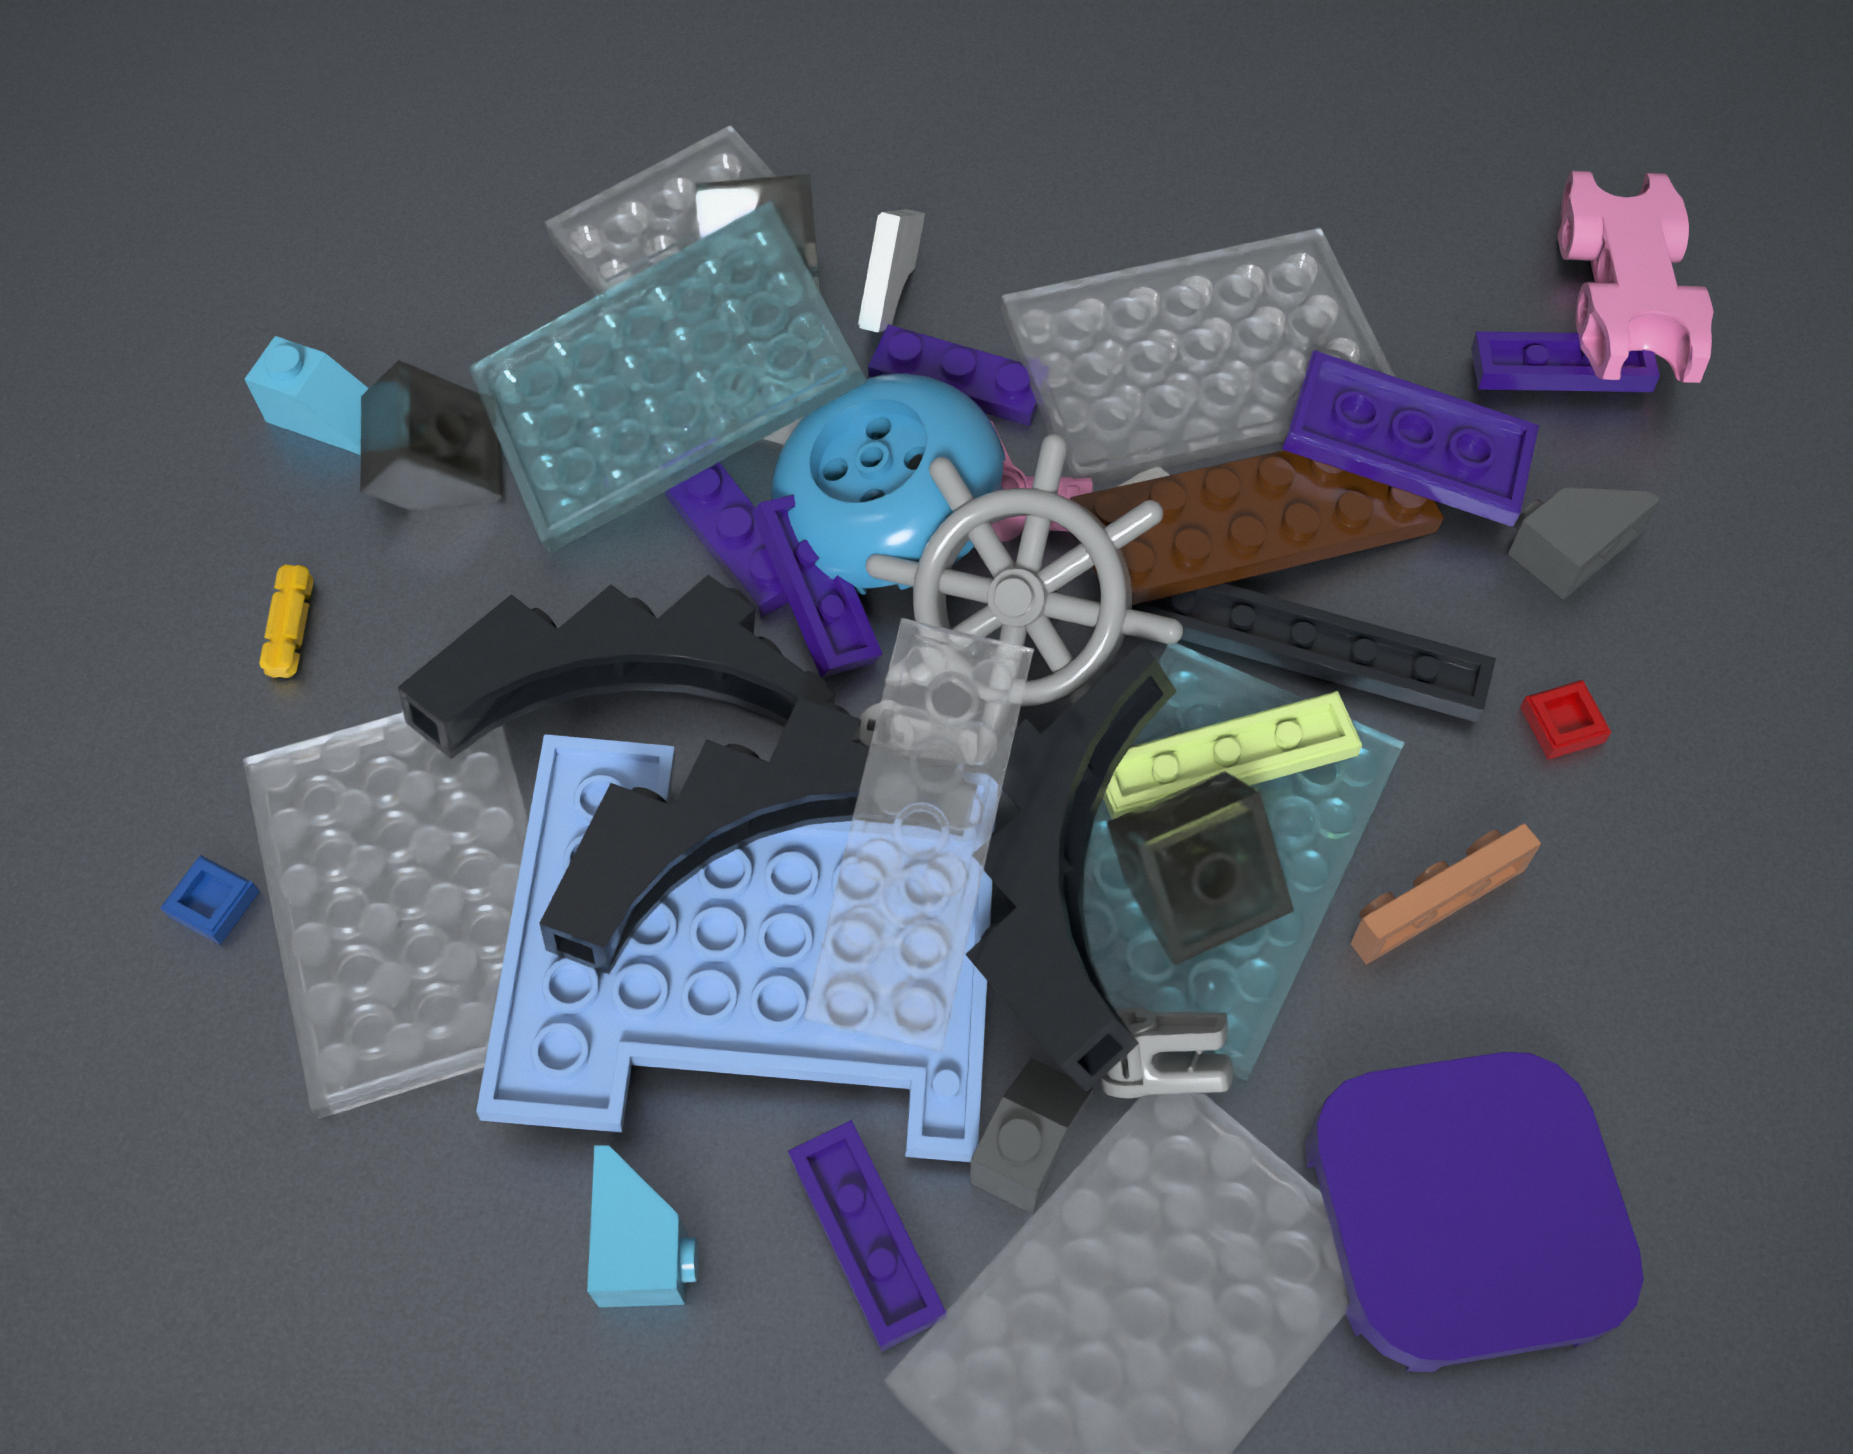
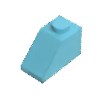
[244,336,394,457]
[587,1145,699,1308]

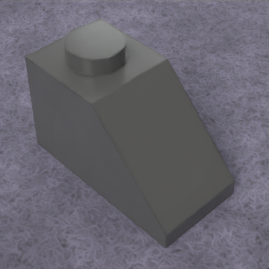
[1508,487,1661,600]
[970,1058,1093,1215]

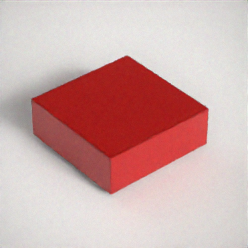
[1520,679,1611,760]

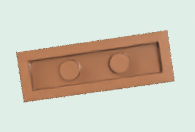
[1350,823,1542,965]

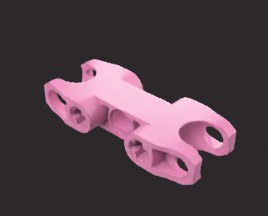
[1557,170,1714,383]

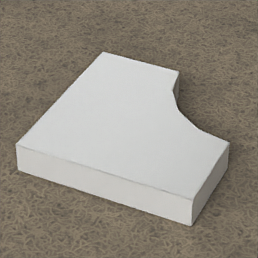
[858,209,925,333]

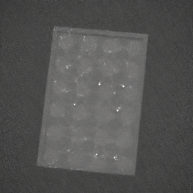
[1001,228,1395,485]
[243,712,529,1119]
[884,1093,1350,1454]

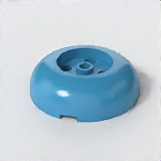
[771,374,1006,594]

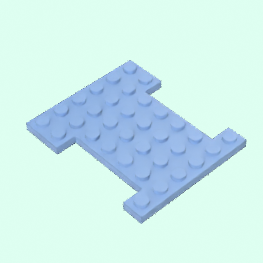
[476,734,997,1162]

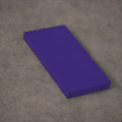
[1282,350,1539,527]

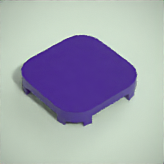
[1305,1052,1644,1372]

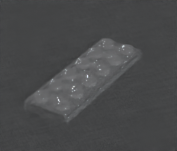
[804,618,1034,1052]

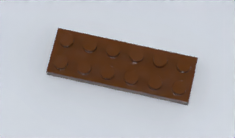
[1070,450,1444,605]

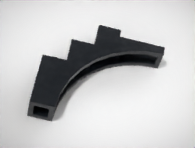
[398,574,835,759]
[965,644,1177,1092]
[539,697,977,974]

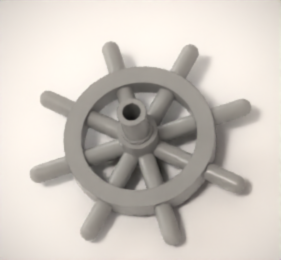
[865,434,1183,758]

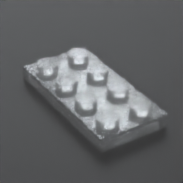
[545,125,791,306]

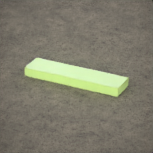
[1103,691,1362,823]

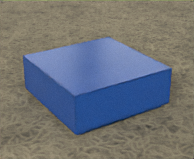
[160,855,260,945]

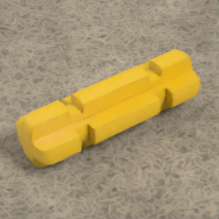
[259,564,314,678]

